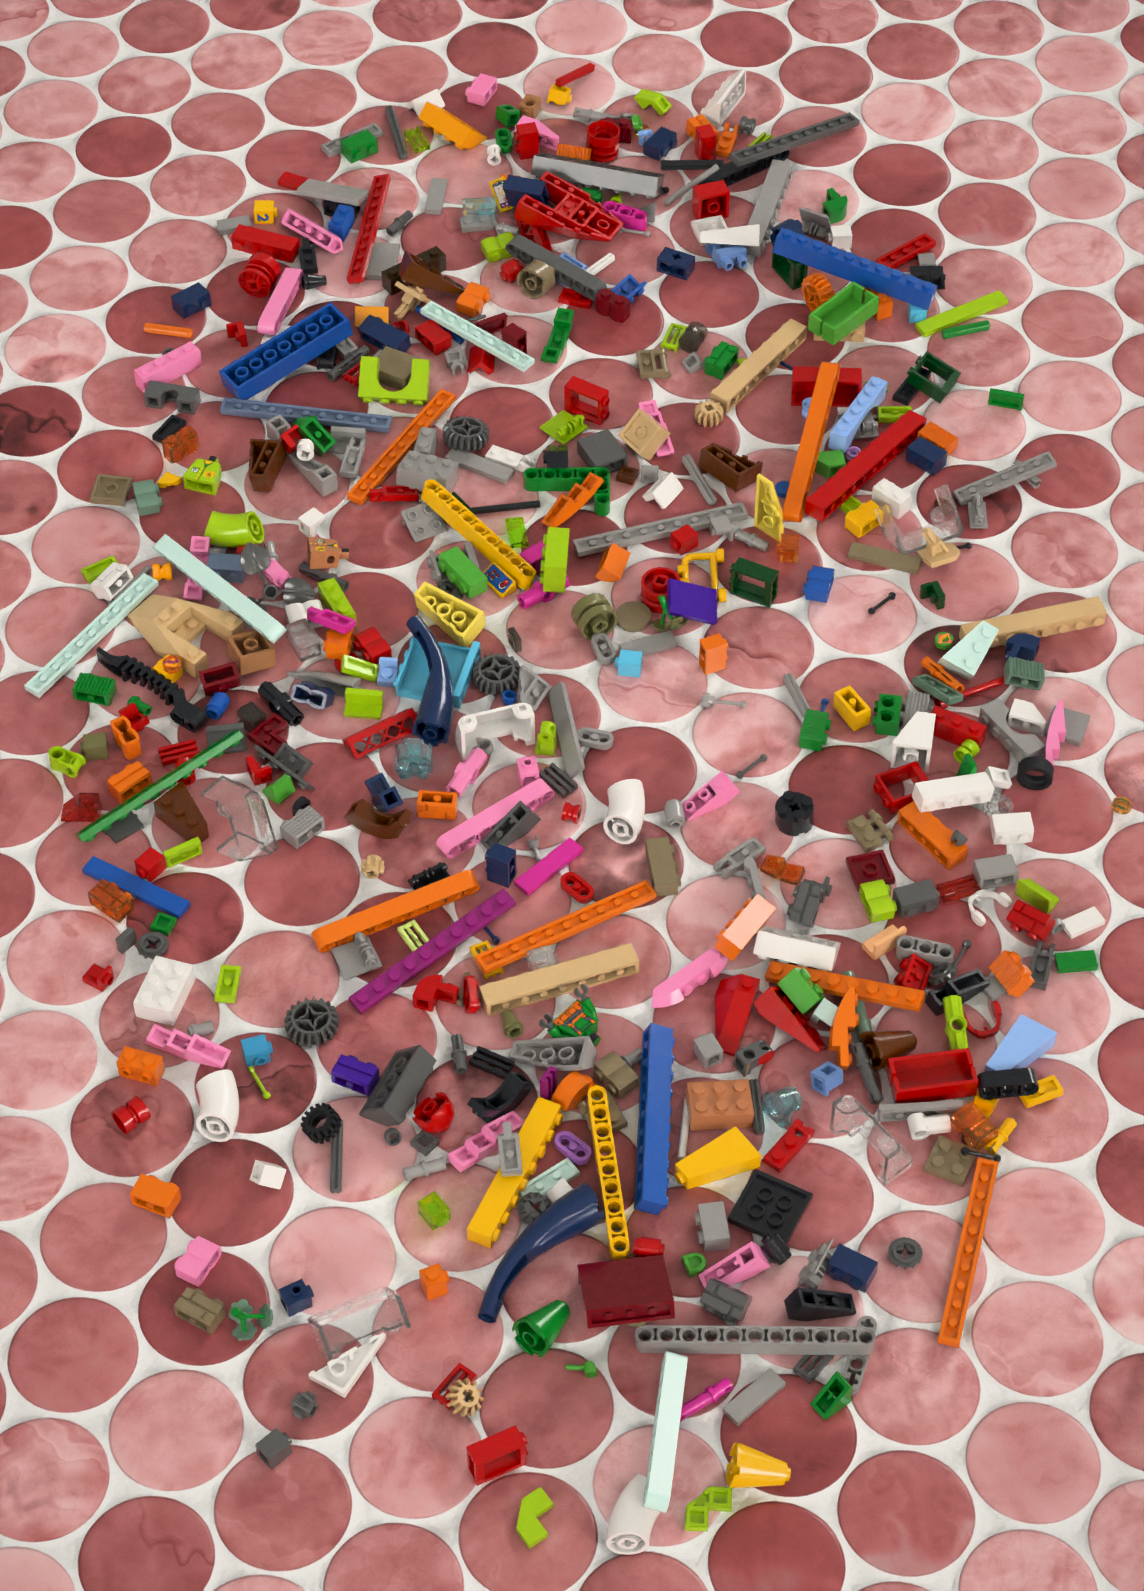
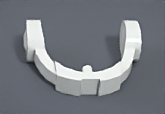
[968,889,1012,926]

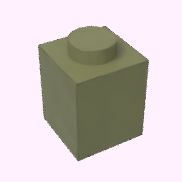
[80,732,109,761]

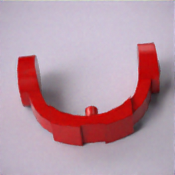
[963,1001,1002,1039]

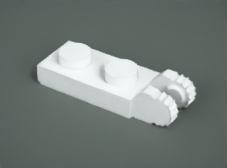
[485,445,536,472]

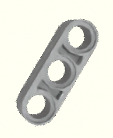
[895,935,954,968]

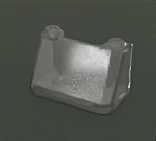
[830,1095,913,1186]

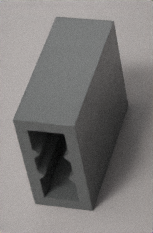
[577,429,627,474]

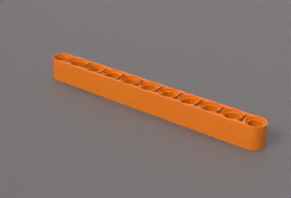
[782,362,840,523]

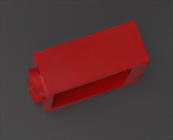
[564,376,610,426]
[873,761,929,814]
[466,1425,528,1486]

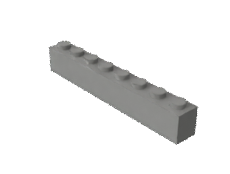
[744,159,794,257]

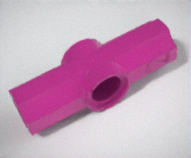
[517,574,570,609]

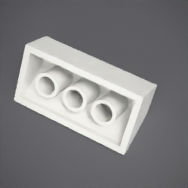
[700,68,746,129]
[753,925,841,972]

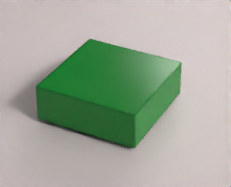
[150,912,177,936]

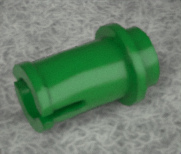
[127,696,152,716]

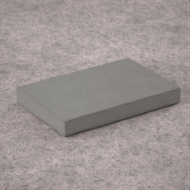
[365,242,400,280]

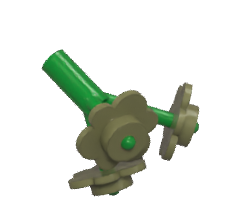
[651,594,688,632]

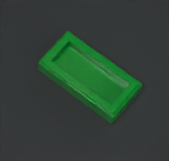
[988,388,1025,411]
[1054,950,1098,973]

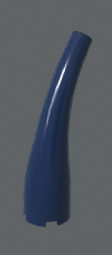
[406,615,454,747]
[478,1183,606,1323]

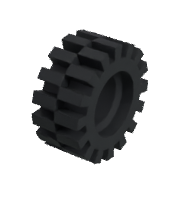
[301,1103,342,1144]

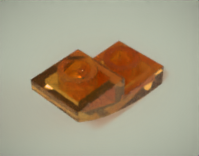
[760,854,805,885]

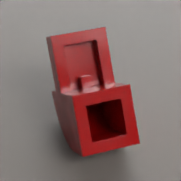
[412,975,459,1012]

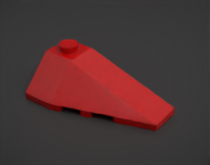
[715,974,760,1056]
[753,986,828,1052]

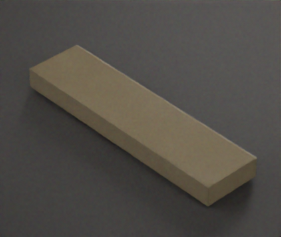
[847,542,922,575]

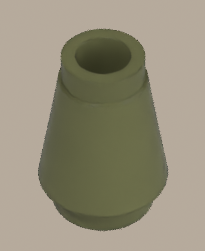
[500,1009,523,1039]

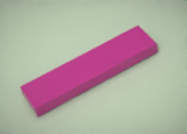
[514,837,583,896]

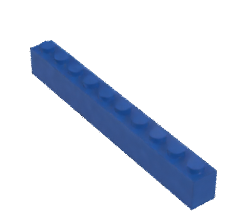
[773,228,938,310]
[634,1023,675,1215]

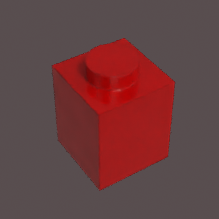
[670,524,699,556]
[134,847,167,882]

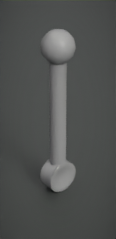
[619,227,651,237]

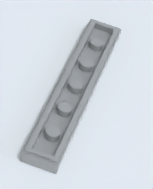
[953,451,1057,506]
[548,681,585,779]

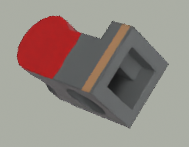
[733,1040,774,1077]

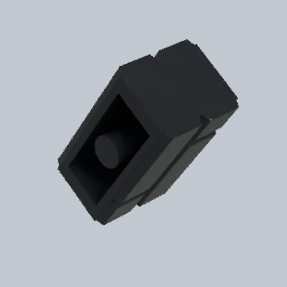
[543,445,568,468]

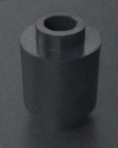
[760,1233,792,1265]

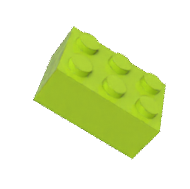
[540,527,570,593]

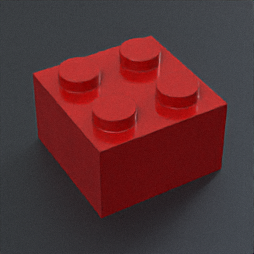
[692,180,730,220]

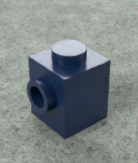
[278,1279,314,1317]

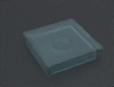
[462,197,496,216]

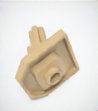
[393,281,432,320]
[916,527,960,568]

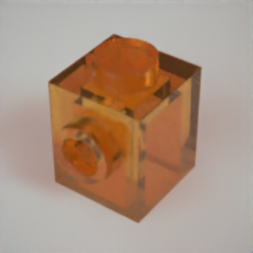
[777,534,799,563]

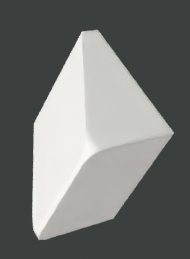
[546,1178,572,1203]

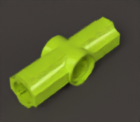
[943,995,968,1050]

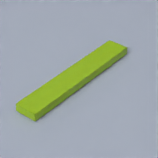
[915,290,1008,338]

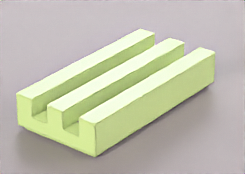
[397,920,429,952]

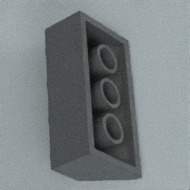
[359,1045,437,1127]

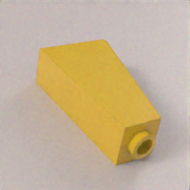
[674,1126,761,1190]

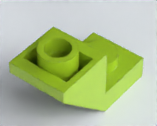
[633,89,672,116]

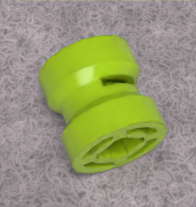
[953,739,980,764]

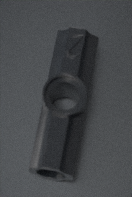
[258,681,304,727]

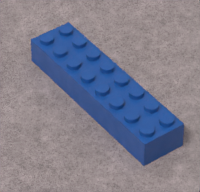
[219,302,353,400]

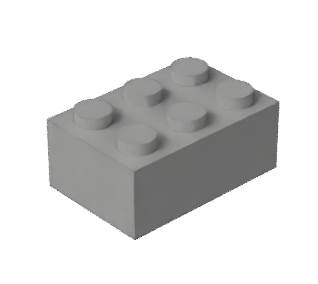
[396,450,459,492]

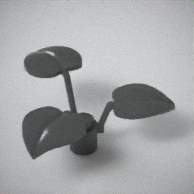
[236,542,316,628]

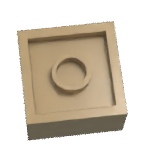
[618,408,671,461]

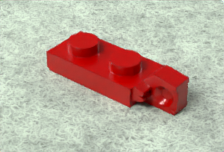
[369,485,419,502]

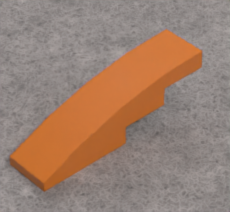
[541,472,604,527]

